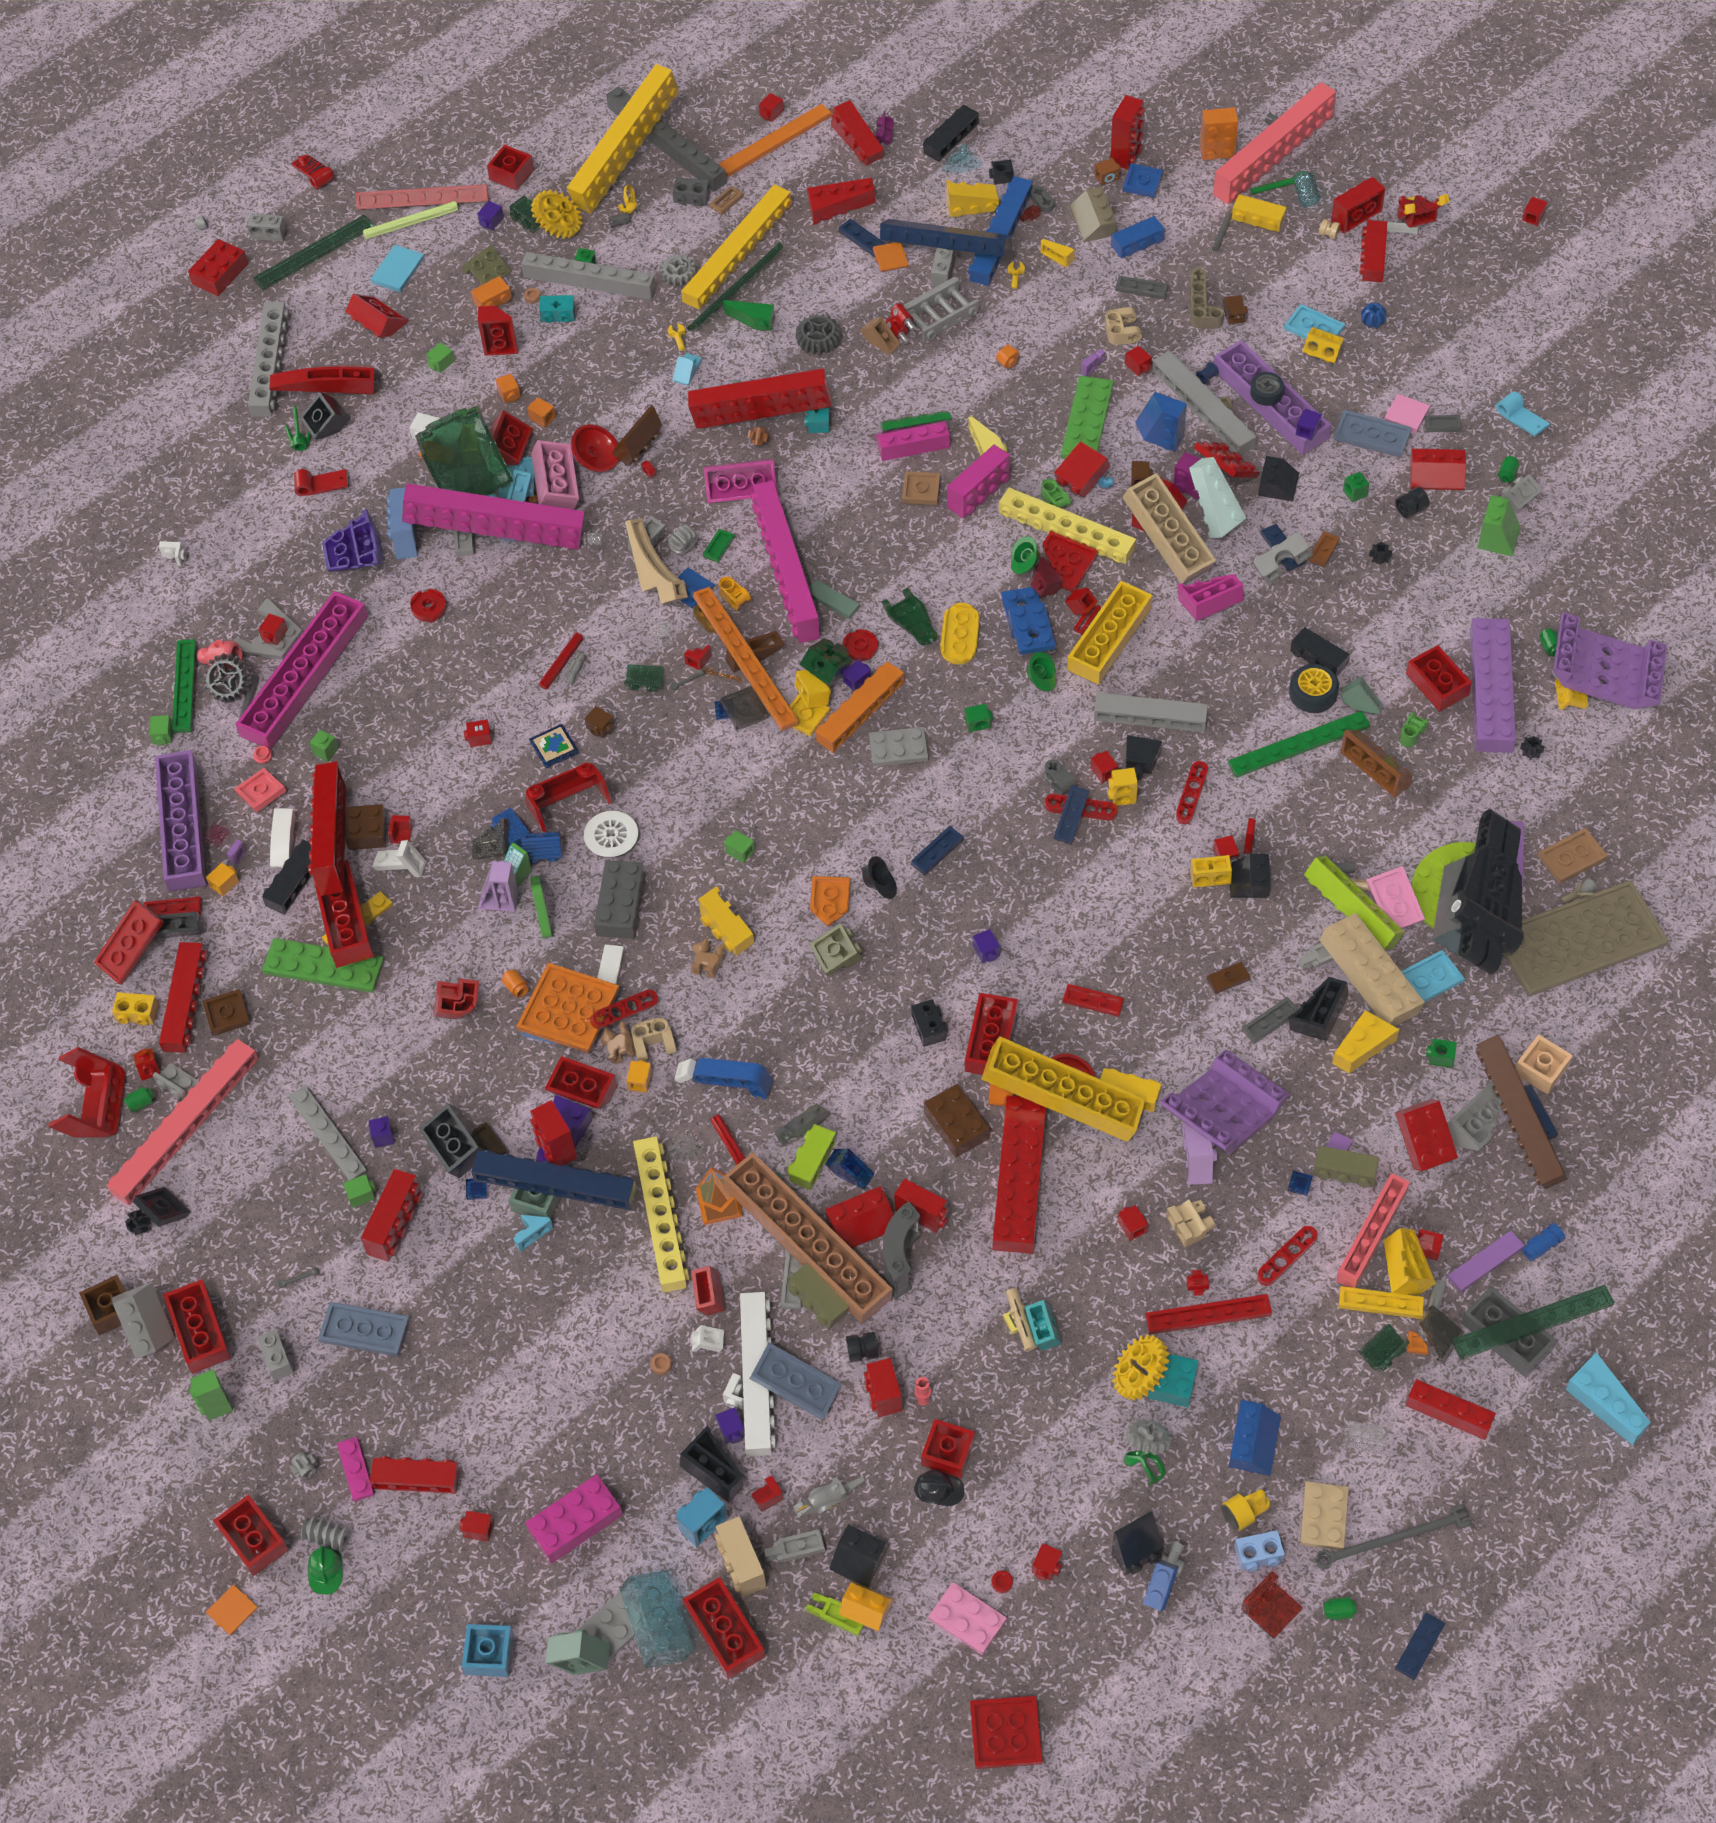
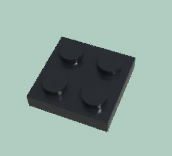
[133,1187,190,1227]

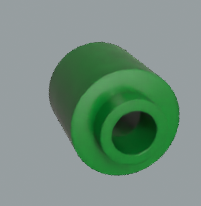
[1497,456,1519,483]
[1539,628,1558,656]
[123,1086,155,1113]
[1323,1596,1357,1621]

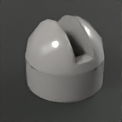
[194,215,208,230]

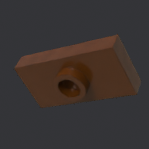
[1206,962,1251,994]

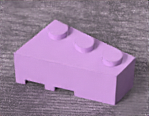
[478,861,519,912]
[1182,1121,1217,1185]

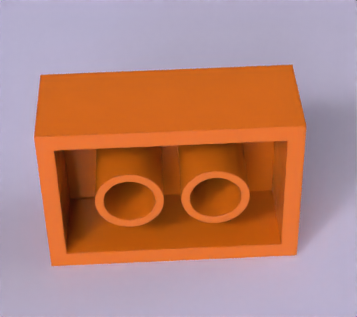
[1199,107,1238,160]

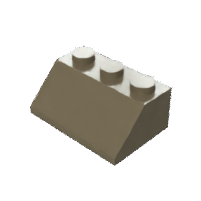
[1070,187,1116,242]

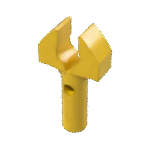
[1008,261,1025,289]
[668,323,686,351]

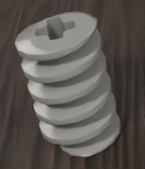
[300,1515,349,1552]

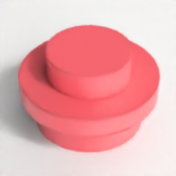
[253,746,272,764]

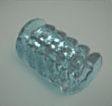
[1293,171,1321,207]

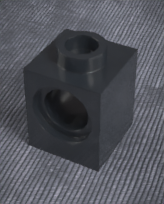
[989,159,1014,185]

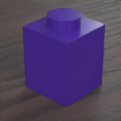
[477,201,504,230]
[1296,409,1322,441]
[842,659,871,692]
[972,929,1000,963]
[368,1116,395,1148]
[715,1407,745,1444]

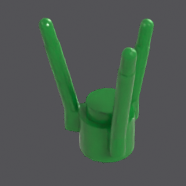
[285,406,311,451]

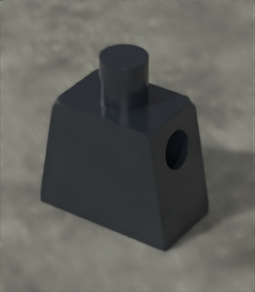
[1126,735,1162,780]

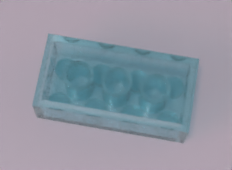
[619,1570,694,1668]

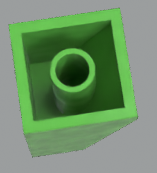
[1478,495,1521,557]

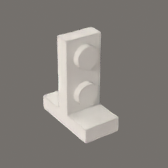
[372,840,427,877]

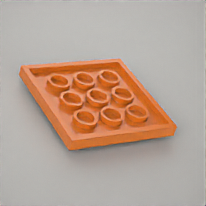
[516,963,620,1053]

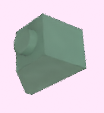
[1341,676,1383,714]

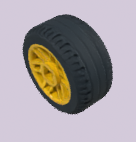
[1289,664,1339,713]

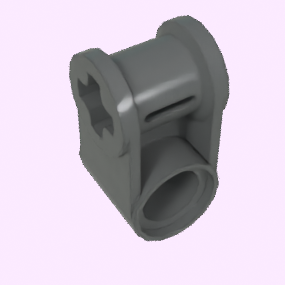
[1044,759,1077,795]

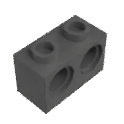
[673,177,710,206]

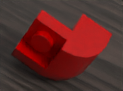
[433,978,479,1020]

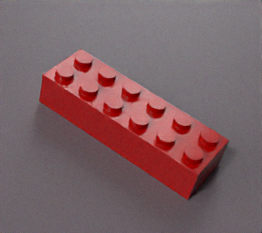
[312,860,374,968]

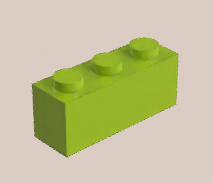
[787,1124,837,1190]

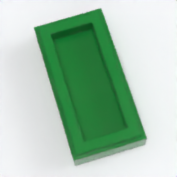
[703,528,735,563]

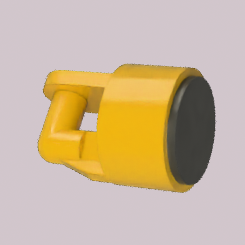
[1221,1489,1270,1531]

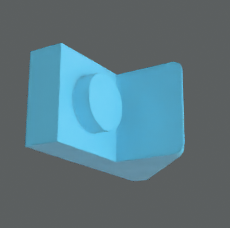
[673,353,702,386]
[513,1215,553,1252]

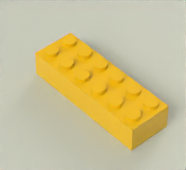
[1067,581,1153,685]

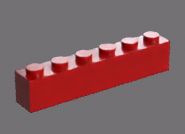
[159,942,208,1053]

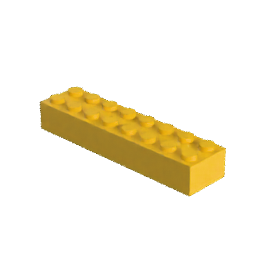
[981,1036,1146,1142]

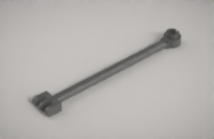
[1315,1504,1473,1569]

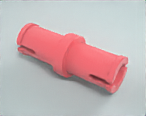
[914,1377,931,1405]

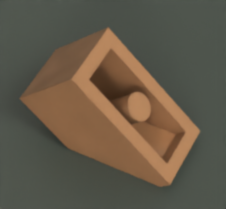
[860,317,901,354]

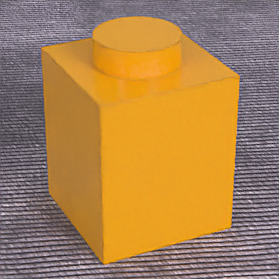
[206,863,239,896]
[626,1060,652,1093]

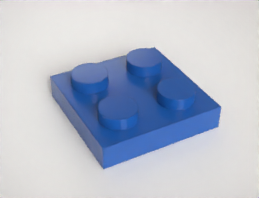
[1122,163,1163,198]

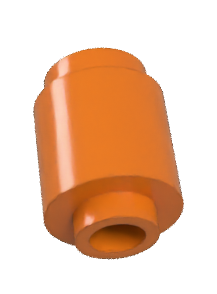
[501,969,529,998]

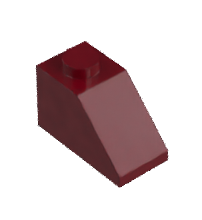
[1030,557,1063,597]

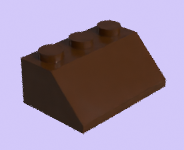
[612,405,662,466]

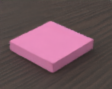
[1384,394,1430,434]

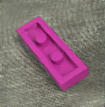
[337,1437,374,1502]

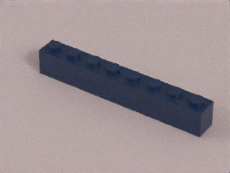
[880,219,1012,257]
[471,1150,636,1210]

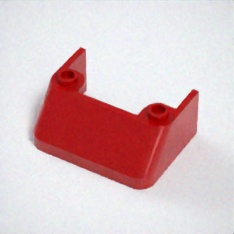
[525,763,612,832]
[48,1047,125,1138]

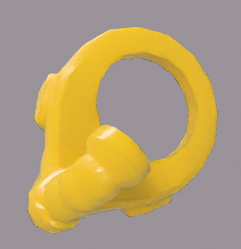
[618,185,638,214]

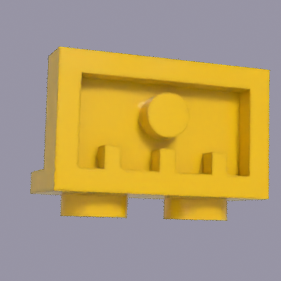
[1555,678,1589,710]

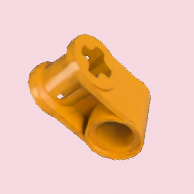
[719,576,751,611]

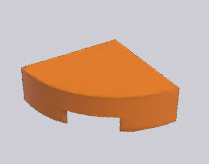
[1407,1331,1428,1355]

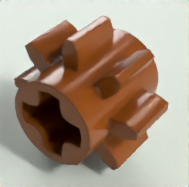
[747,426,770,446]

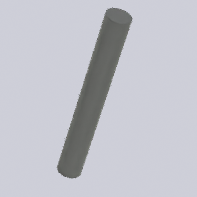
[1212,212,1232,251]
[238,675,259,720]

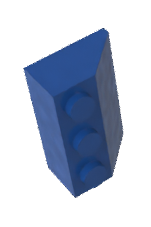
[1228,1400,1281,1476]

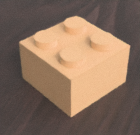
[1516,1034,1573,1095]

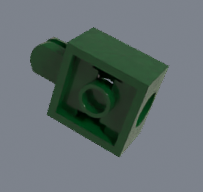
[799,638,853,686]

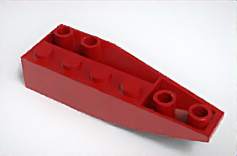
[269,364,374,394]

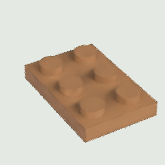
[1537,828,1608,884]

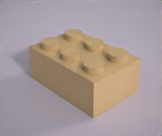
[714,1516,766,1598]

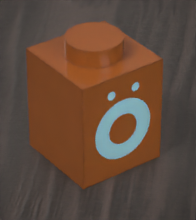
[1094,158,1121,186]

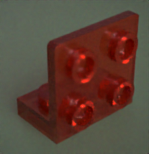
[1241,1571,1302,1639]

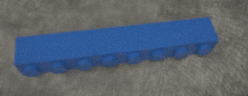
[968,176,1033,286]

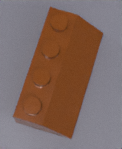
[1341,730,1413,798]

